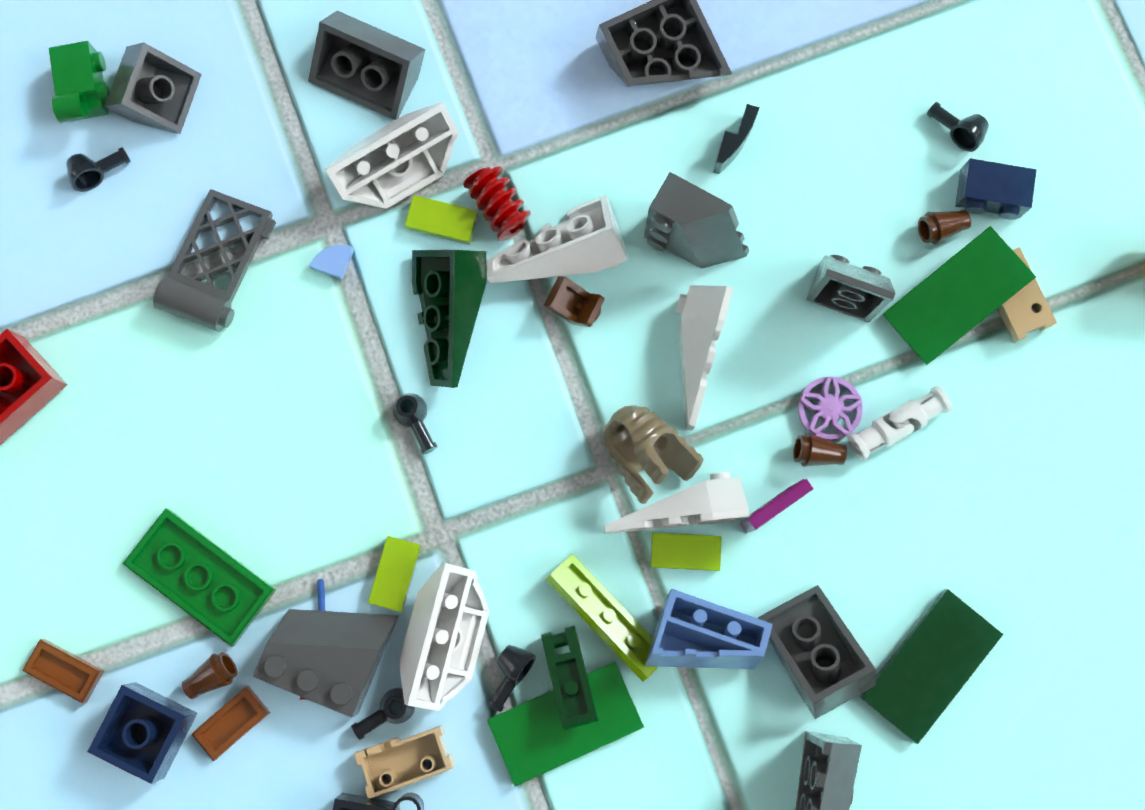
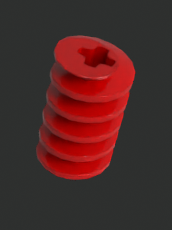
[463,166,531,241]

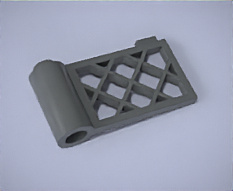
[153,189,276,332]

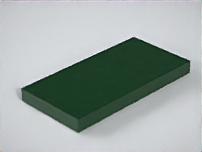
[860,589,1004,744]

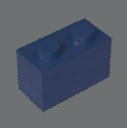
[955,158,1037,220]

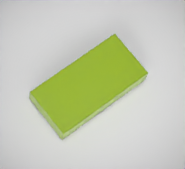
[405,195,478,245]
[650,532,722,571]
[368,536,422,612]

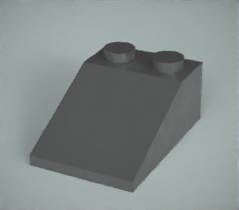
[806,255,895,323]
[758,585,876,719]

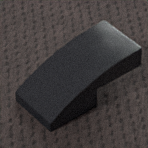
[713,104,760,174]

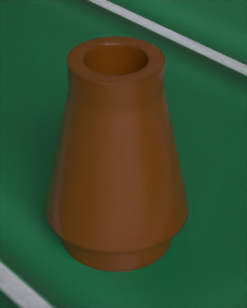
[917,210,971,245]
[793,433,847,467]
[182,652,238,699]

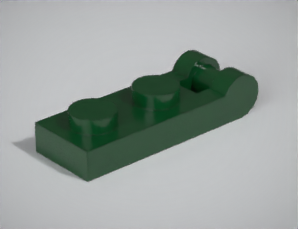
[541,625,599,730]

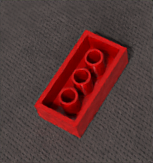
[0,329,68,445]

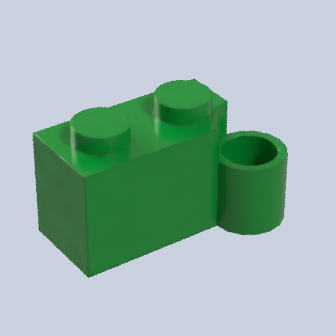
[48,40,110,123]

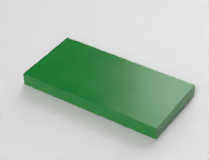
[882,226,1036,366]
[122,508,277,647]
[487,661,644,786]

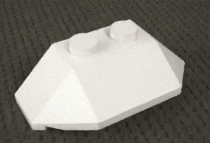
[325,102,459,209]
[399,562,490,711]

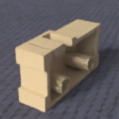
[997,247,1057,343]
[354,725,455,799]

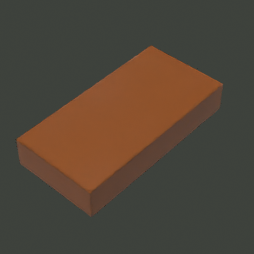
[22,639,104,704]
[191,686,271,761]

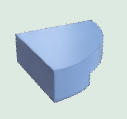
[309,245,354,280]

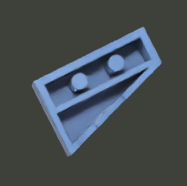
[644,588,773,669]

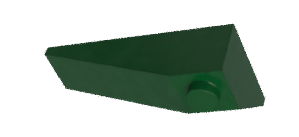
[412,250,487,388]

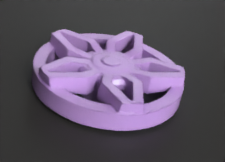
[798,376,863,440]

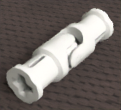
[847,386,952,461]

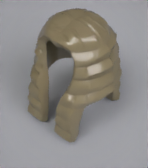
[603,405,704,504]

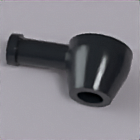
[926,101,989,152]
[66,147,131,192]
[393,393,438,455]
[487,645,536,712]
[351,688,415,740]

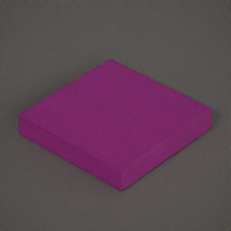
[740,479,814,534]

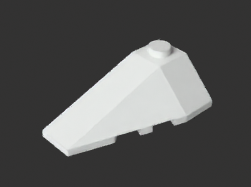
[486,195,628,283]
[675,285,733,431]
[604,472,749,534]

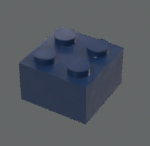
[87,682,198,784]

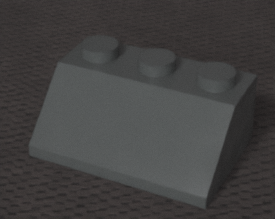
[308,10,426,120]

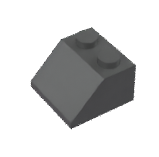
[104,42,202,134]

